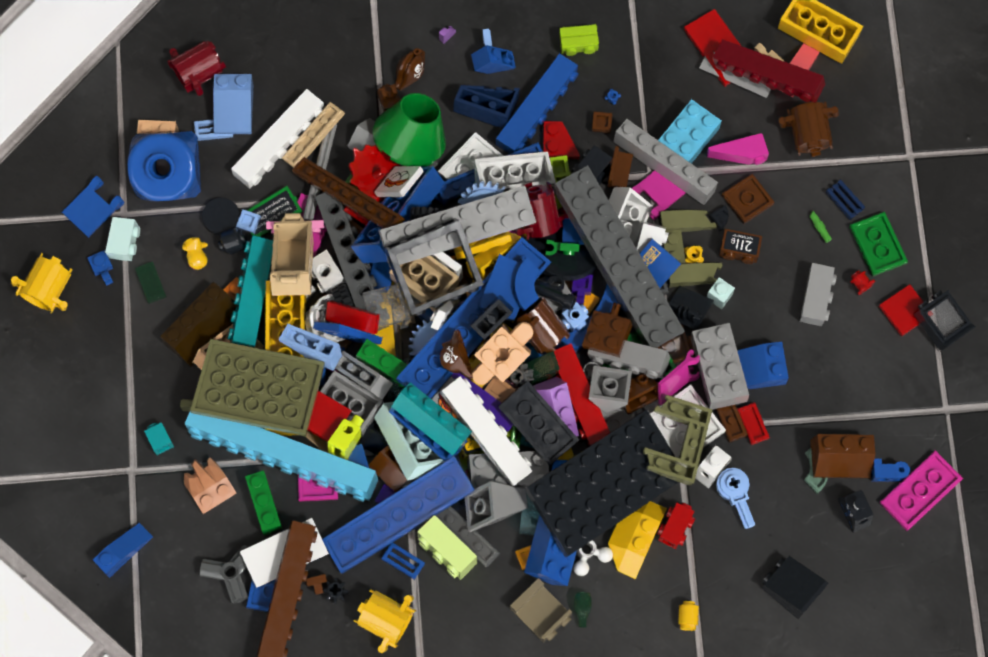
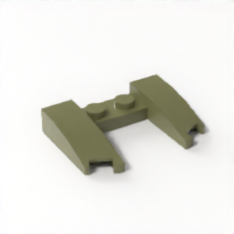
[659,210,722,288]
[643,395,712,486]

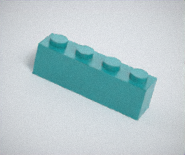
[391,382,472,456]

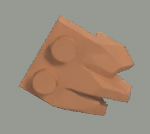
[184,457,236,514]

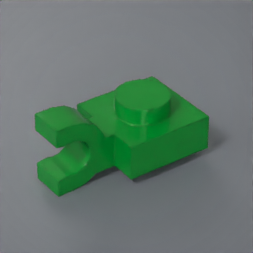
[545,240,579,255]

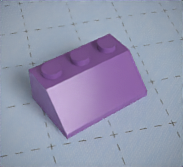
[533,376,579,436]

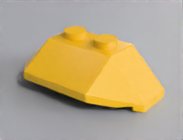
[608,501,667,579]

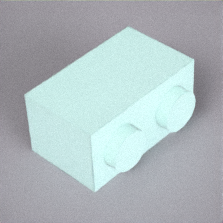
[105,217,140,261]

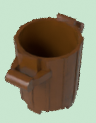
[779,101,839,157]
[514,297,570,355]

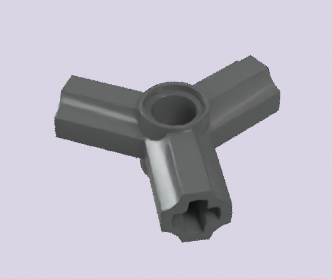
[200,545,248,604]

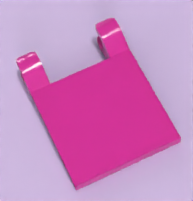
[632,171,686,220]
[658,350,700,405]

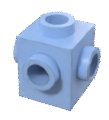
[560,302,589,332]

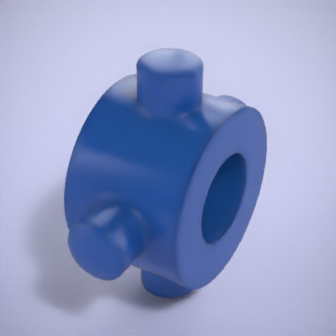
[605,89,621,105]

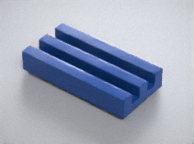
[381,543,425,580]

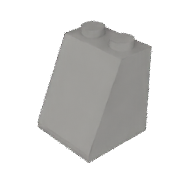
[465,481,528,532]

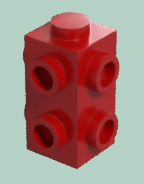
[657,503,696,549]

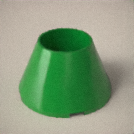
[372,93,446,167]

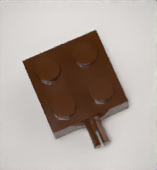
[582,303,632,358]

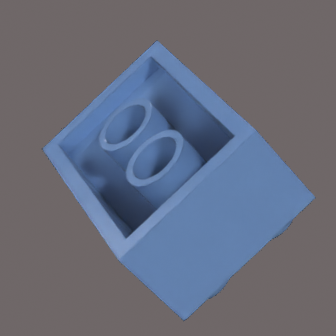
[213,74,254,134]

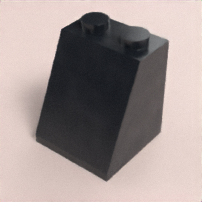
[762,556,829,619]

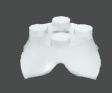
[305,294,345,343]

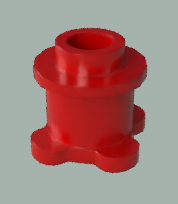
[850,270,876,295]

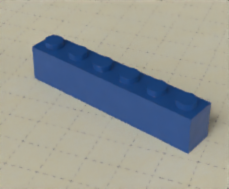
[496,53,579,154]

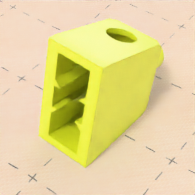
[328,415,364,460]

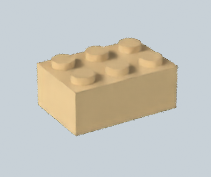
[389,256,459,311]

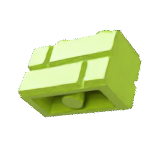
[559,24,599,56]

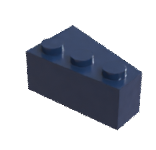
[453,85,520,128]

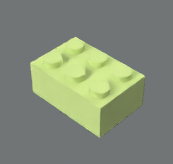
[418,515,477,580]

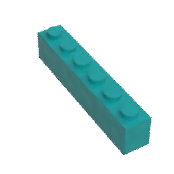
[227,236,273,348]

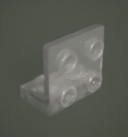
[362,284,411,329]

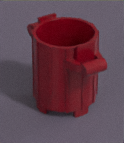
[167,41,226,96]
[511,182,569,240]

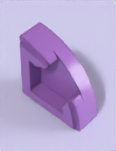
[439,26,456,44]

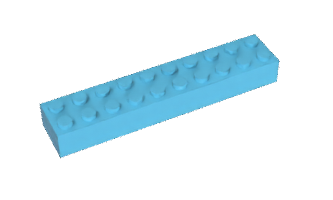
[185,411,378,502]

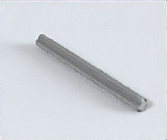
[303,124,337,221]

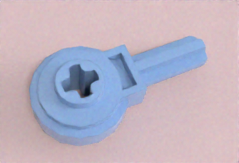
[716,468,755,529]

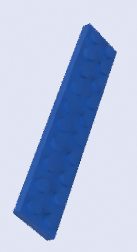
[396,237,551,399]

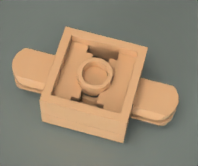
[472,322,534,385]

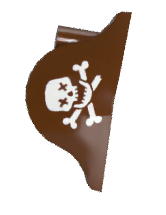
[395,48,425,91]
[440,329,473,379]

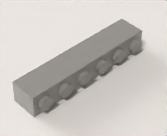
[613,119,718,205]

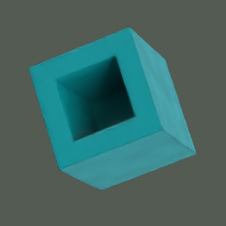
[144,422,174,455]

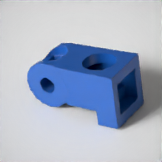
[871,459,910,482]

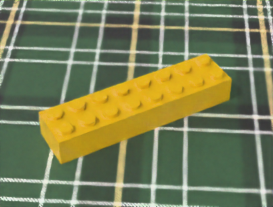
[265,281,306,436]

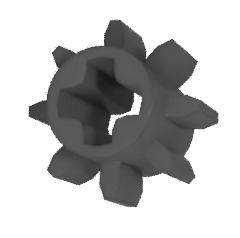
[510,363,534,387]

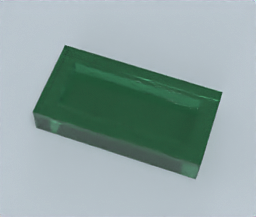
[135,262,166,304]

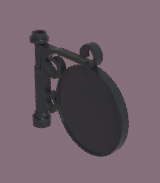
[521,227,597,311]

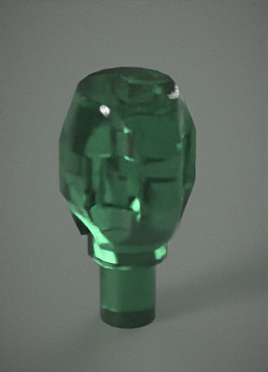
[574,592,592,628]

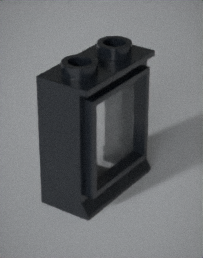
[913,290,976,352]

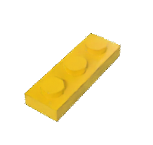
[453,231,512,260]

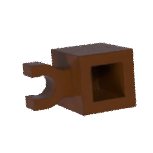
[377,84,400,112]

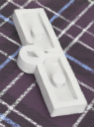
[430,299,460,330]

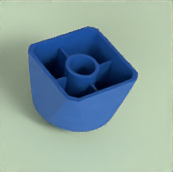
[128,131,201,201]

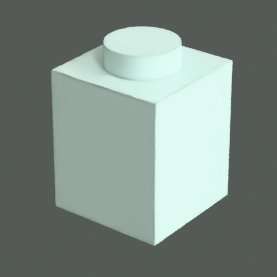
[707,277,735,309]

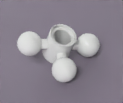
[573,541,613,576]

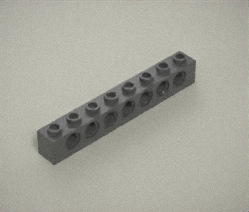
[315,193,390,334]

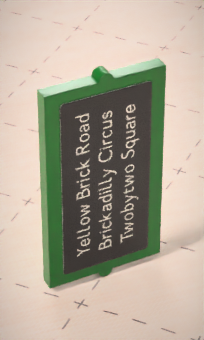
[247,186,303,237]

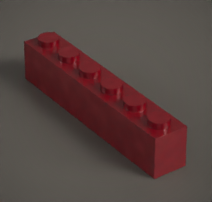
[713,39,825,103]

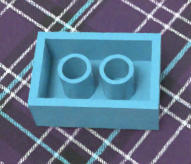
[658,99,722,164]

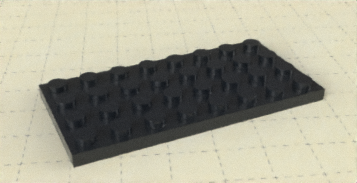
[524,410,678,557]

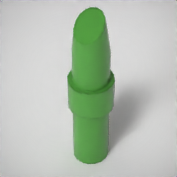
[809,210,832,243]

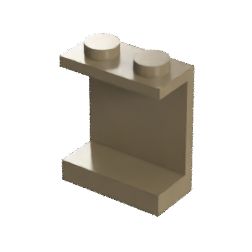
[510,578,572,643]

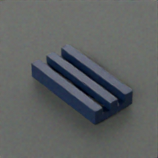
[826,179,865,220]

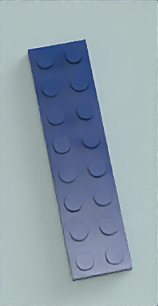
[322,456,475,574]

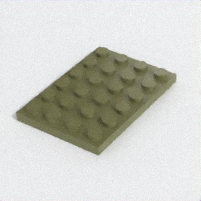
[190,339,325,436]

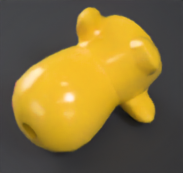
[182,237,208,270]

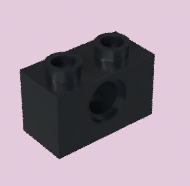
[471,295,514,340]

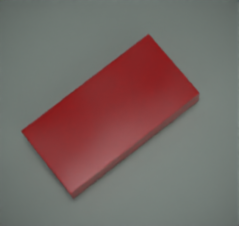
[737,402,770,445]

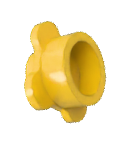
[684,246,704,264]

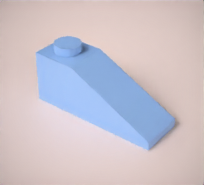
[279,324,342,371]

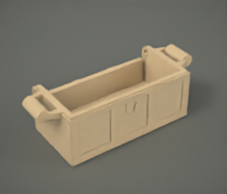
[270,213,314,296]

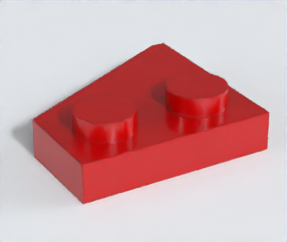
[543,121,579,159]

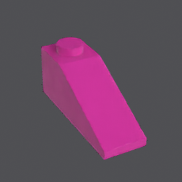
[707,133,769,165]

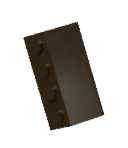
[160,281,237,367]

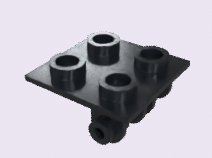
[667,286,714,330]

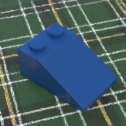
[737,342,789,389]

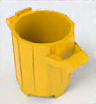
[11,253,73,313]
[354,589,417,653]

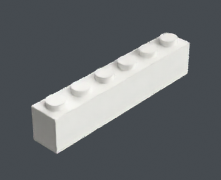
[231,89,324,189]
[439,376,532,486]

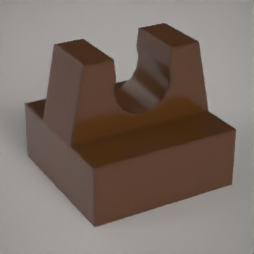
[306,574,327,595]

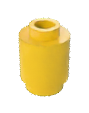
[678,601,699,631]

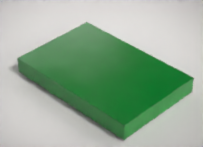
[849,212,908,277]

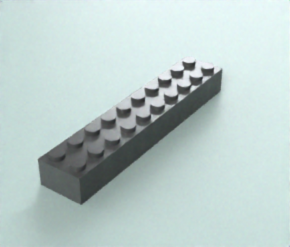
[552,165,685,348]

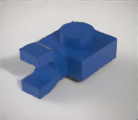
[88,250,113,286]

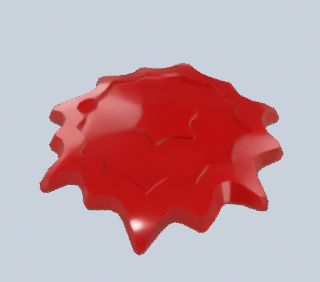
[349,145,400,202]

